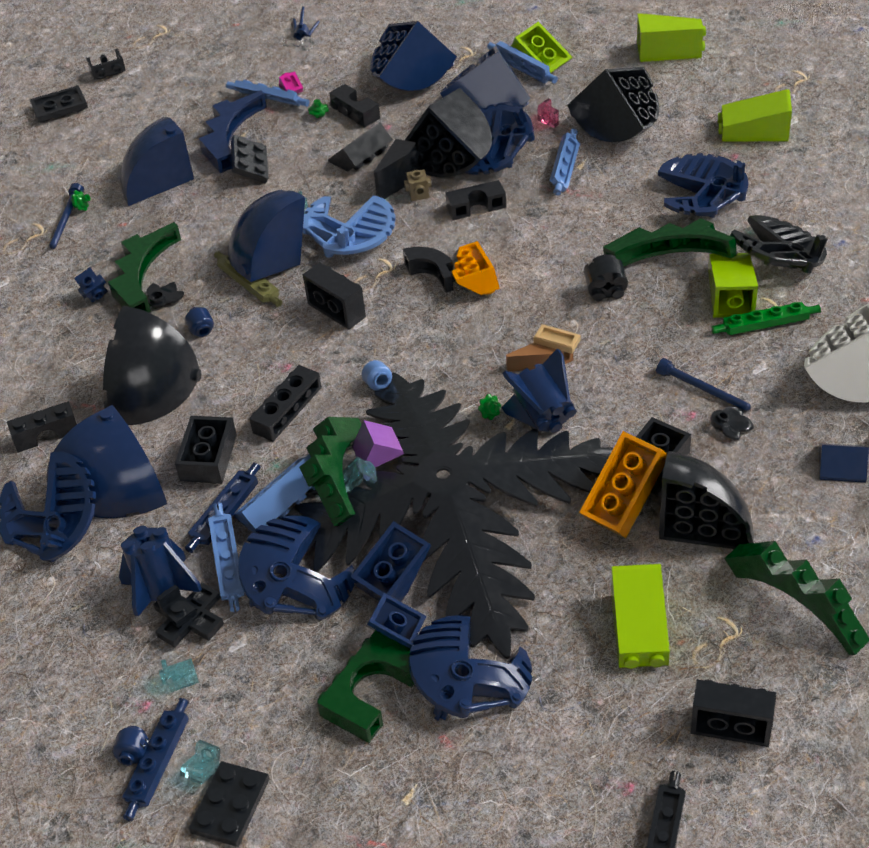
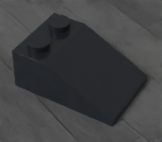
[374,139,420,199]

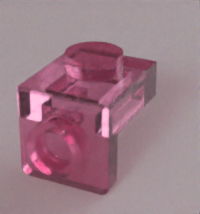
[537,98,559,128]

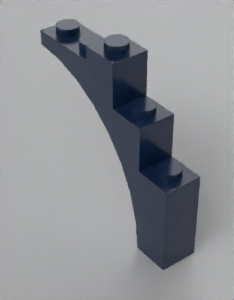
[199,90,267,174]

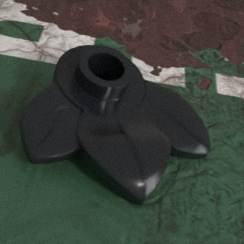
[147,282,184,308]
[710,406,754,441]

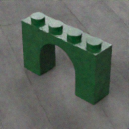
[317,631,414,743]

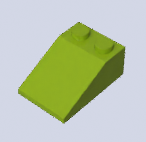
[511,21,572,73]

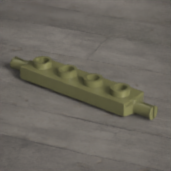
[214,251,283,307]

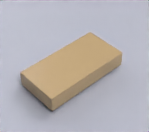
[533,324,581,354]

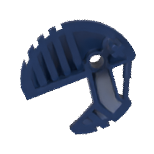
[464,105,535,175]
[658,153,748,218]
[0,451,96,562]
[238,516,355,620]
[408,615,532,721]

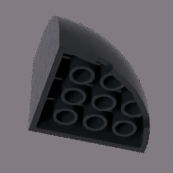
[567,67,659,142]
[405,88,492,177]
[103,306,202,425]
[659,451,754,549]

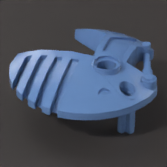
[303,195,396,258]

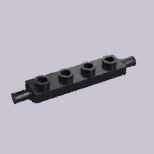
[647,771,686,848]

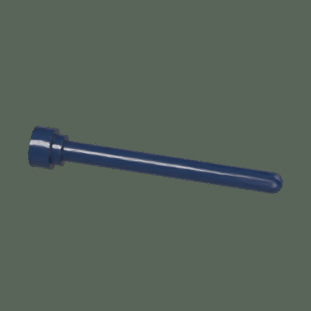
[49,183,84,249]
[656,358,751,411]

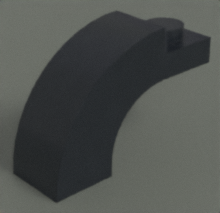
[403,247,455,293]

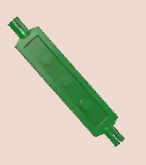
[711,302,821,335]

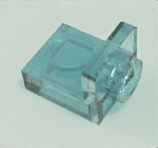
[343,457,377,492]
[159,659,199,692]

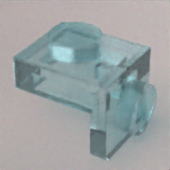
[180,740,220,785]

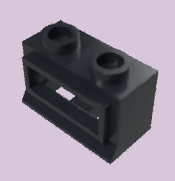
[86,49,126,80]

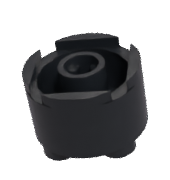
[584,255,628,301]

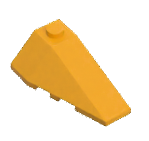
[452,241,500,295]

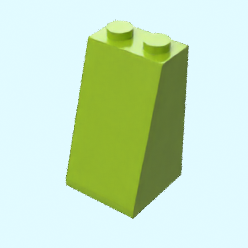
[637,13,706,62]
[717,89,792,142]
[708,253,758,318]
[611,564,670,669]

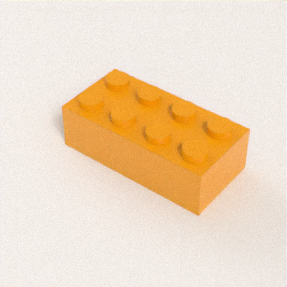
[579,431,667,538]

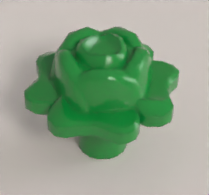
[308,99,329,118]
[71,190,91,211]
[478,394,501,420]

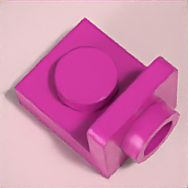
[278,71,303,93]

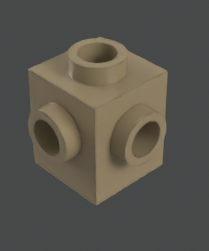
[404,169,431,201]

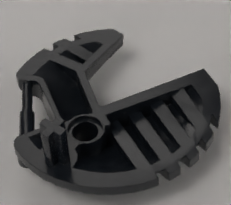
[730,215,828,274]

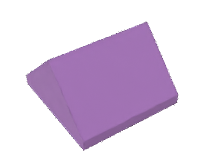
[352,420,404,473]

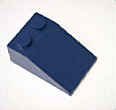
[351,521,431,602]

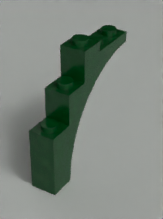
[603,218,737,267]
[108,222,181,313]
[299,417,362,526]
[724,541,869,655]

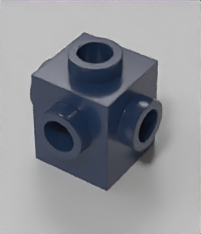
[74,267,108,303]

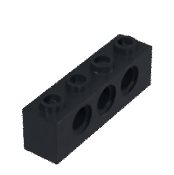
[249,365,322,442]

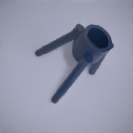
[293,6,320,41]

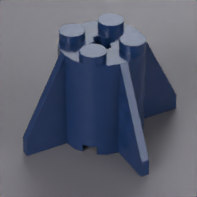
[501,349,577,433]
[119,525,202,616]

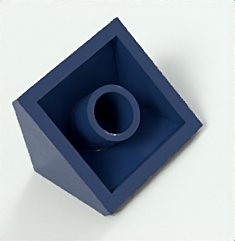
[819,443,869,483]
[366,593,427,649]

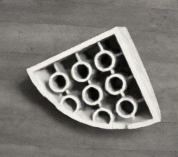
[804,303,869,403]

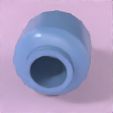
[361,360,392,391]

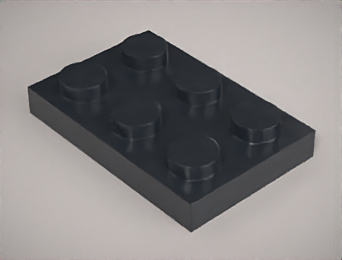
[29,85,88,122]
[231,134,269,184]
[189,761,270,847]

